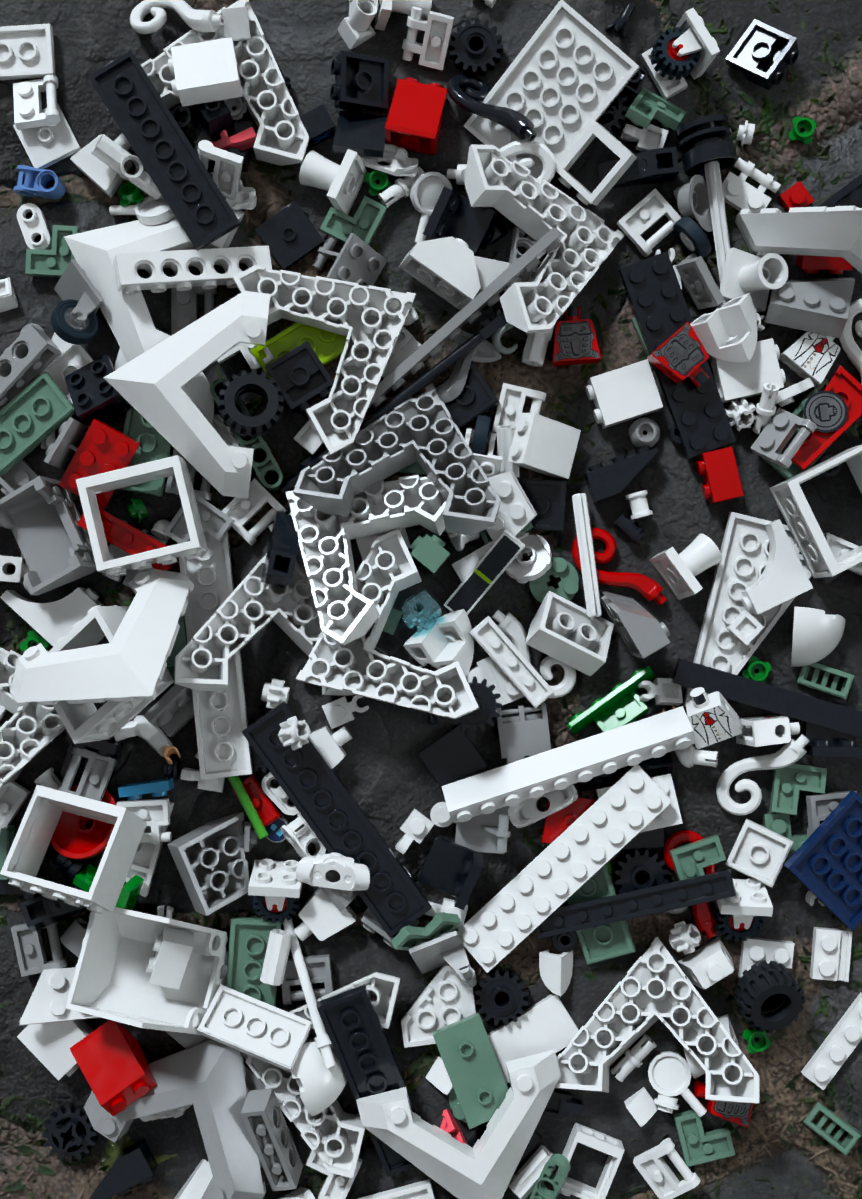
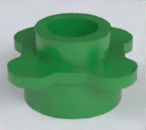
[788,116,816,145]
[363,170,392,197]
[119,182,144,207]
[127,497,148,523]
[19,630,50,652]
[742,656,771,683]
[742,1028,771,1054]

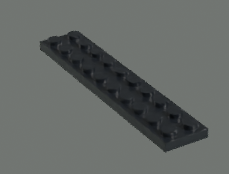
[242,702,432,937]

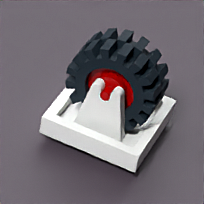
[651,7,720,80]
[248,858,303,923]
[715,878,773,941]

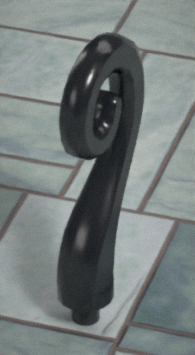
[447,74,537,141]

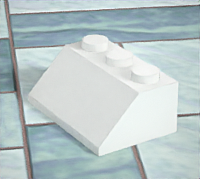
[525,591,614,676]

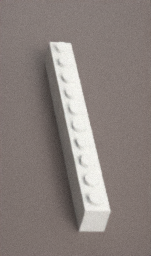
[441,706,695,823]

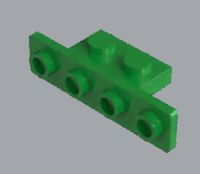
[567,666,654,735]

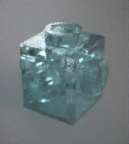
[401,589,442,633]

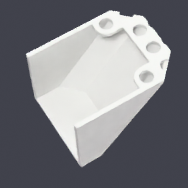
[65,907,229,1035]

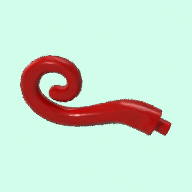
[572,528,667,605]
[663,830,717,938]

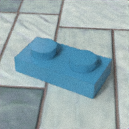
[118,778,174,801]

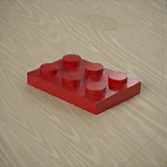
[59,418,141,510]

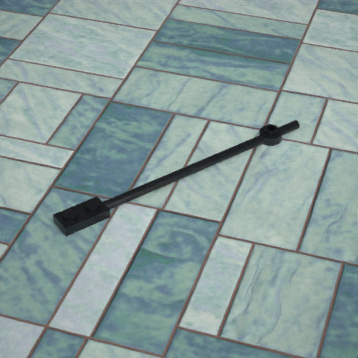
[279,307,507,494]

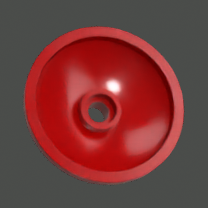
[50,785,117,860]

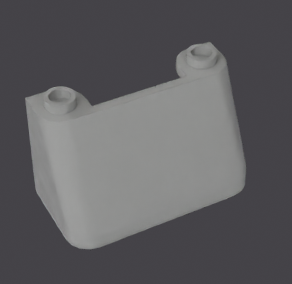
[0,475,97,596]

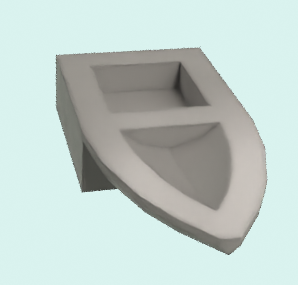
[450,331,502,363]

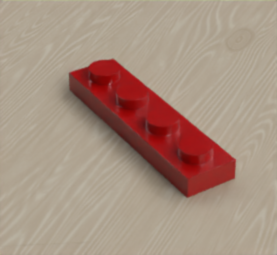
[77,508,173,571]

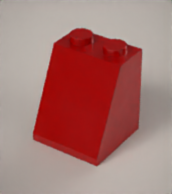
[385,78,448,156]
[70,1020,157,1117]

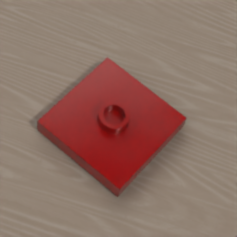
[541,796,597,844]

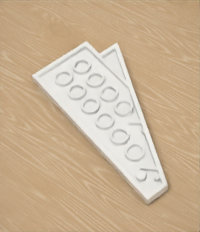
[683,512,812,707]

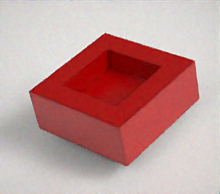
[778,181,815,212]

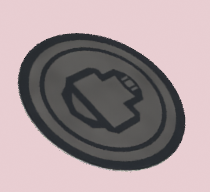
[803,391,848,433]

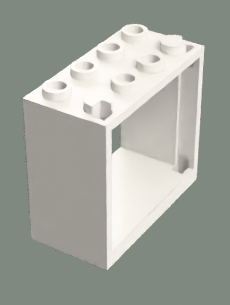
[770,444,862,578]
[76,455,208,577]
[48,605,174,744]
[0,785,147,914]

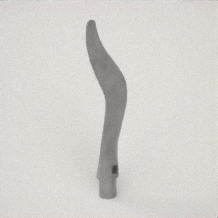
[435,343,480,403]

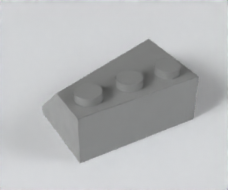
[764,277,855,338]
[599,589,671,659]
[167,812,249,916]

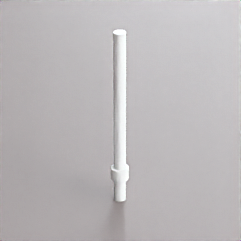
[283,917,336,1069]

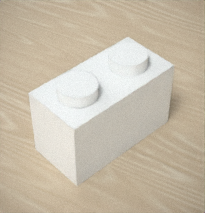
[146,926,194,990]

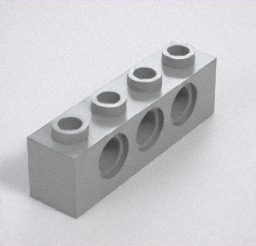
[0,324,61,410]
[241,1088,303,1191]

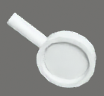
[410,172,452,243]
[109,195,175,226]
[648,1051,707,1117]

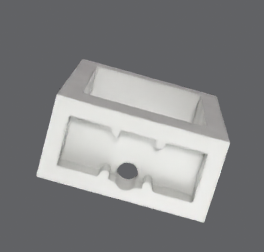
[556,121,637,206]
[554,1122,625,1199]

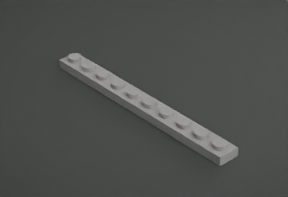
[368,227,562,408]

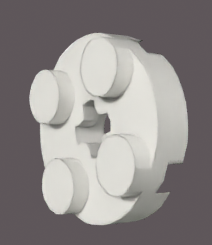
[505,533,552,583]

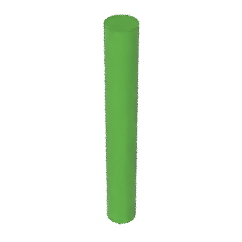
[227,776,269,840]

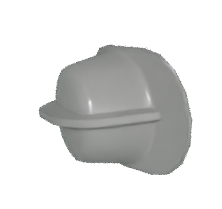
[674,175,713,232]

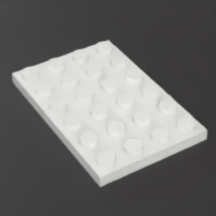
[464,0,640,178]

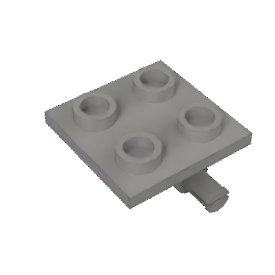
[312,233,387,287]
[44,417,89,471]
[455,806,511,854]
[409,931,477,987]

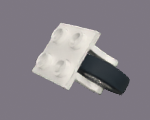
[465,415,503,478]

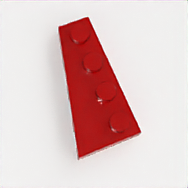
[791,365,862,472]

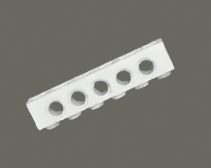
[113,245,272,295]

